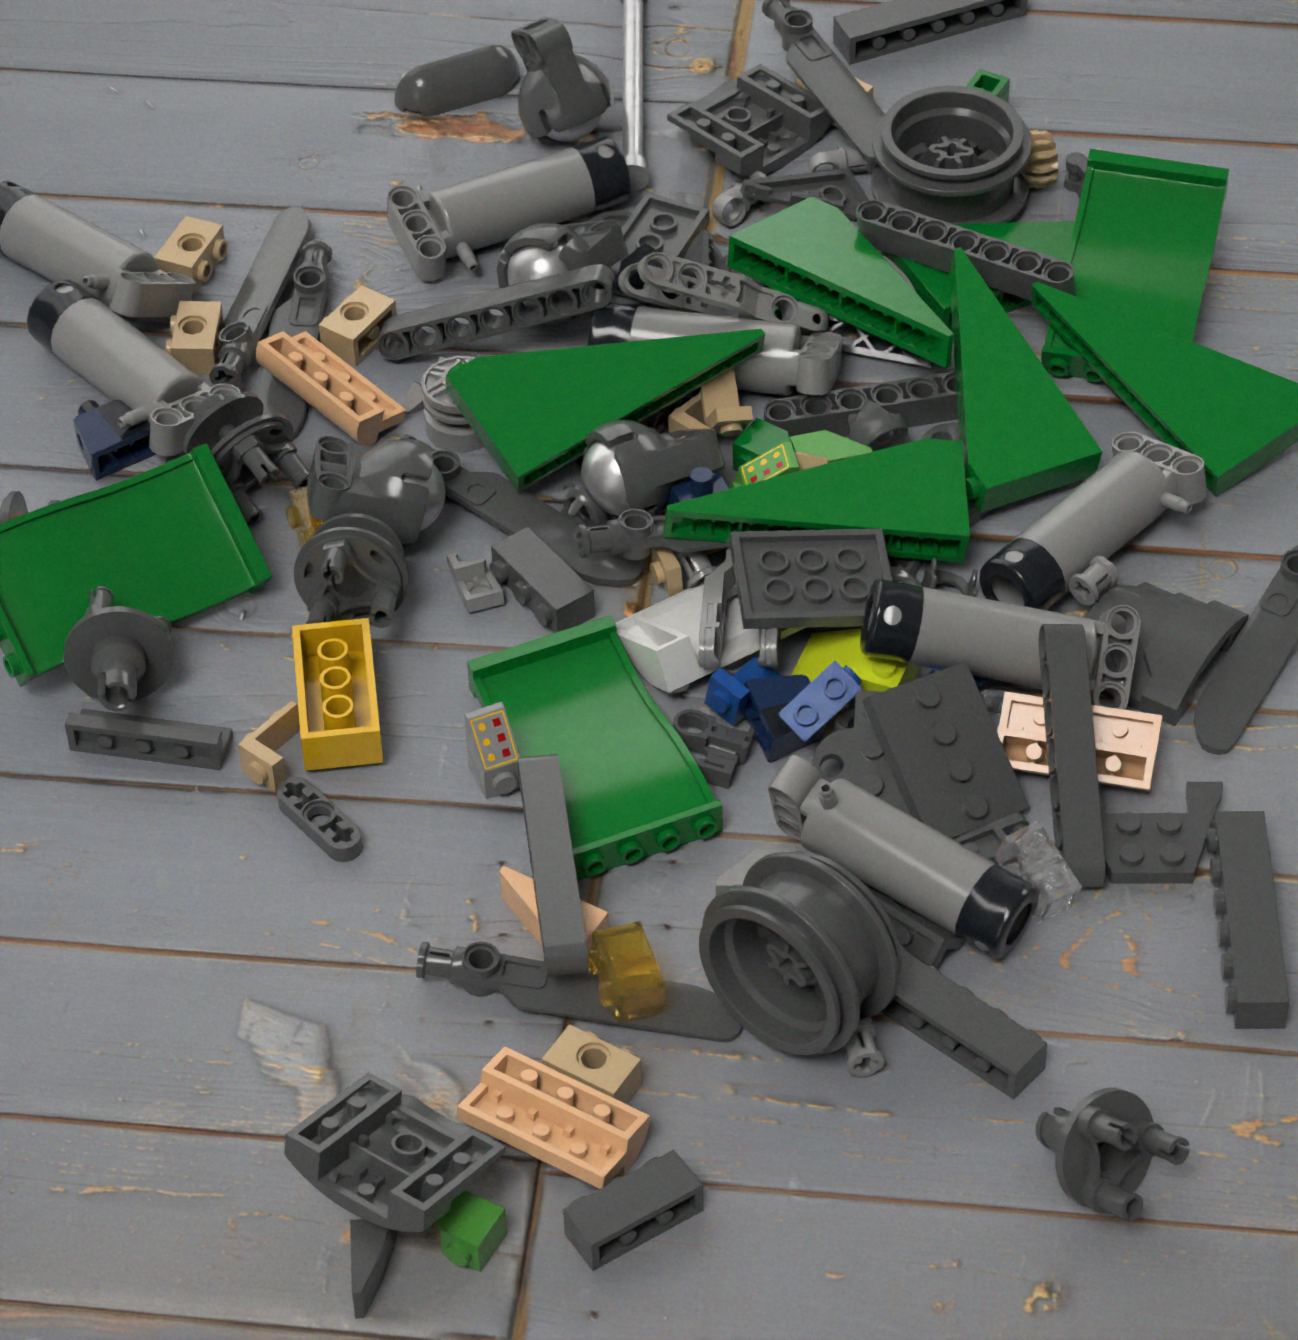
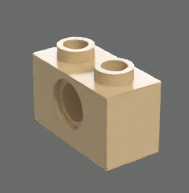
[154,216,228,294]
[319,285,397,367]
[165,301,225,375]
[542,1024,642,1104]

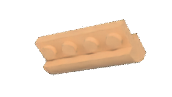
[256,331,406,446]
[997,691,1163,792]
[456,1046,650,1189]

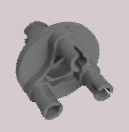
[64,586,174,711]
[1035,1088,1190,1221]

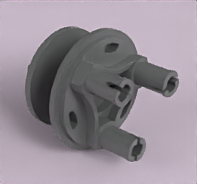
[183,392,310,527]
[294,513,408,628]

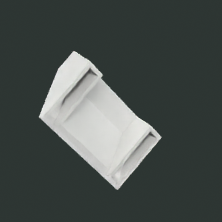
[615,582,804,693]

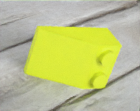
[791,628,921,708]

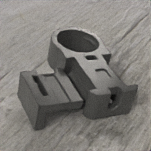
[673,709,755,789]

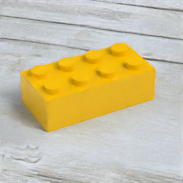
[292,618,384,771]

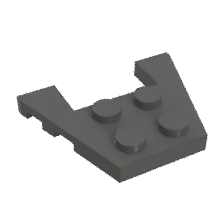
[1098,782,1223,884]

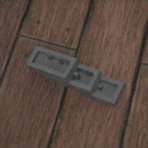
[350,1219,397,1319]

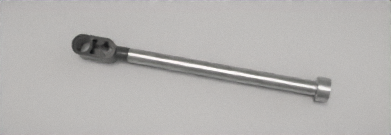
[620,0,650,191]

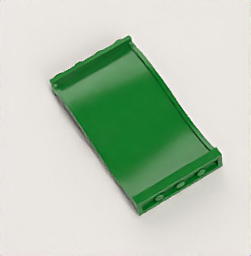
[1041,149,1229,382]
[0,443,273,687]
[467,615,723,881]

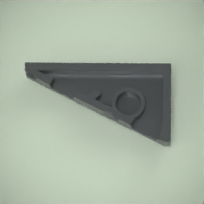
[740,168,869,220]

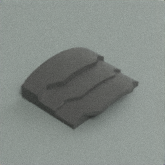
[667,64,833,176]
[1084,582,1249,726]
[284,1072,506,1232]

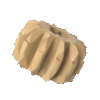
[1022,130,1059,189]

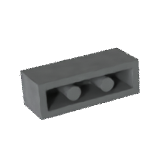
[490,526,595,633]
[563,1150,703,1271]

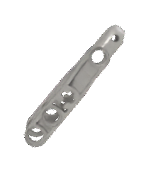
[619,252,829,336]
[698,547,781,668]

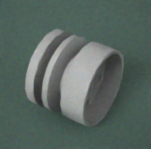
[421,356,485,453]

